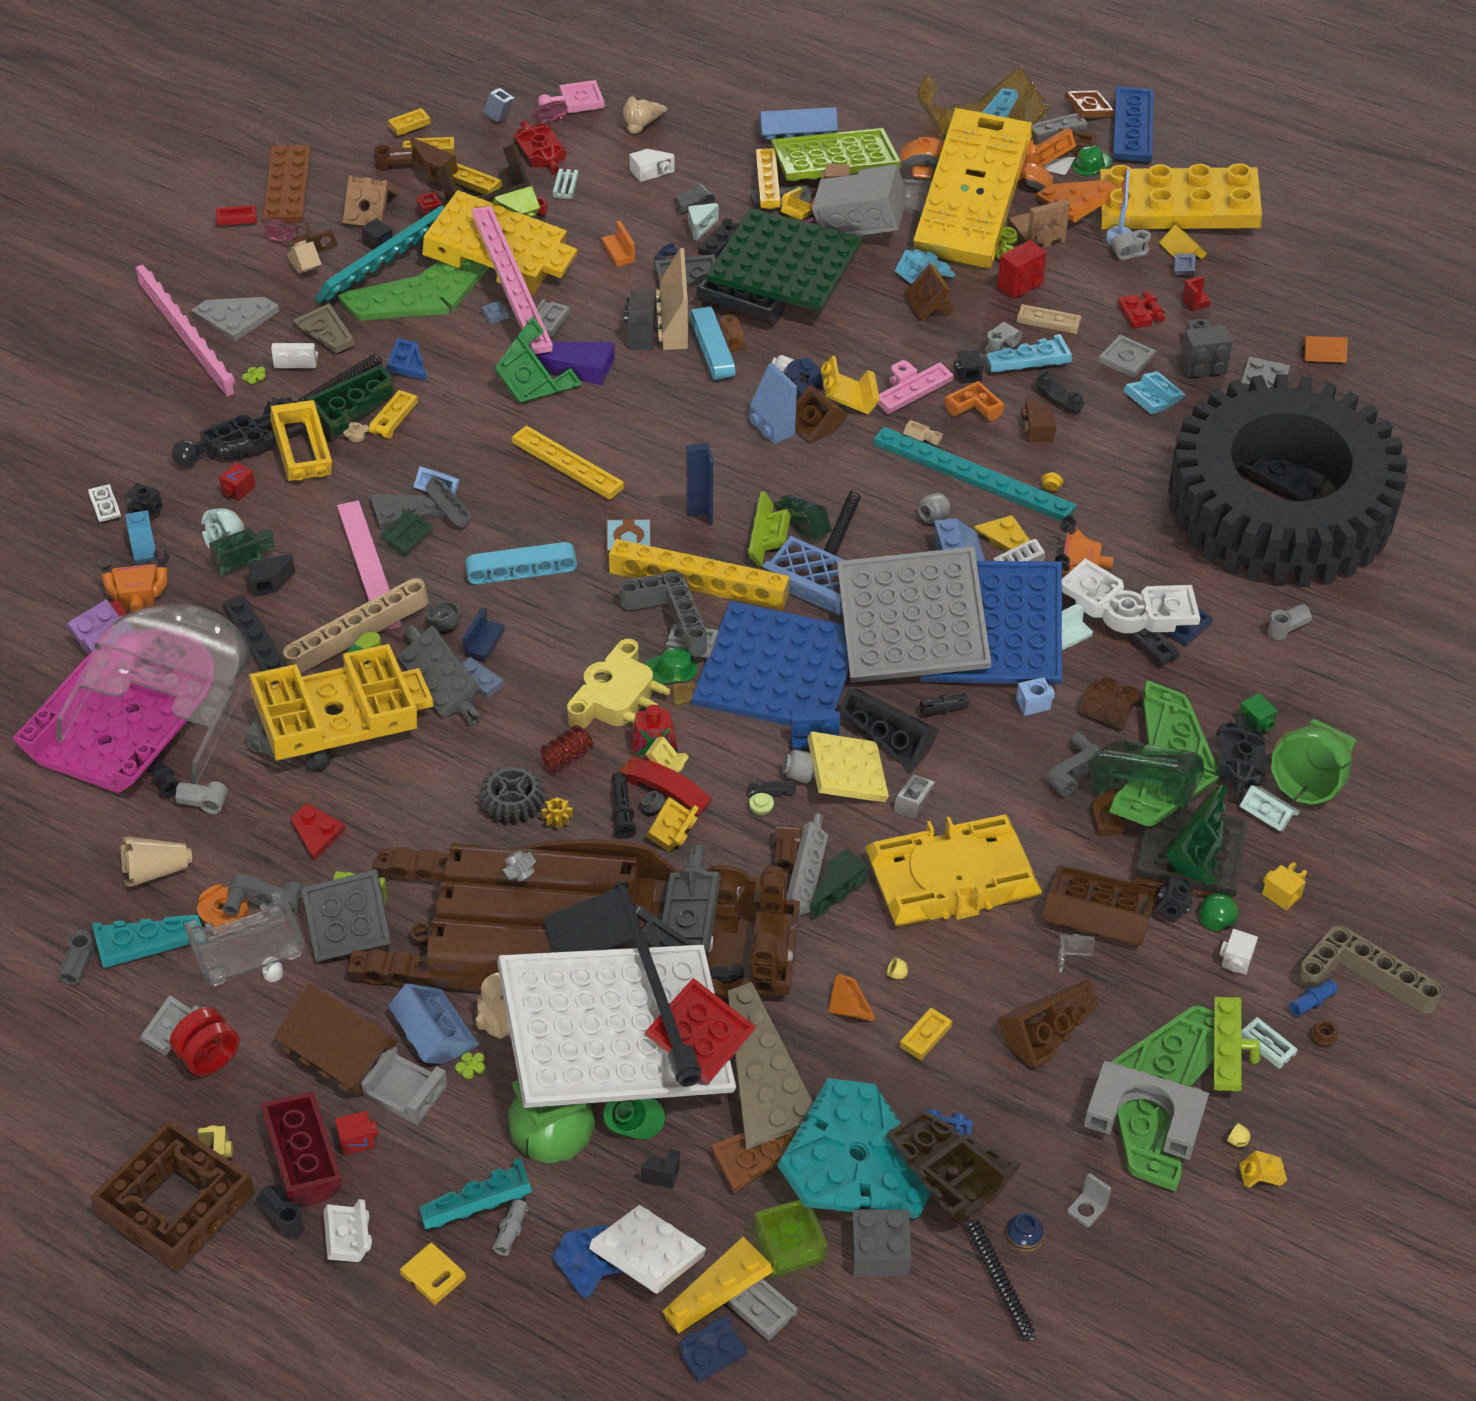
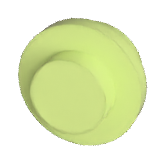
[749,793,774,816]

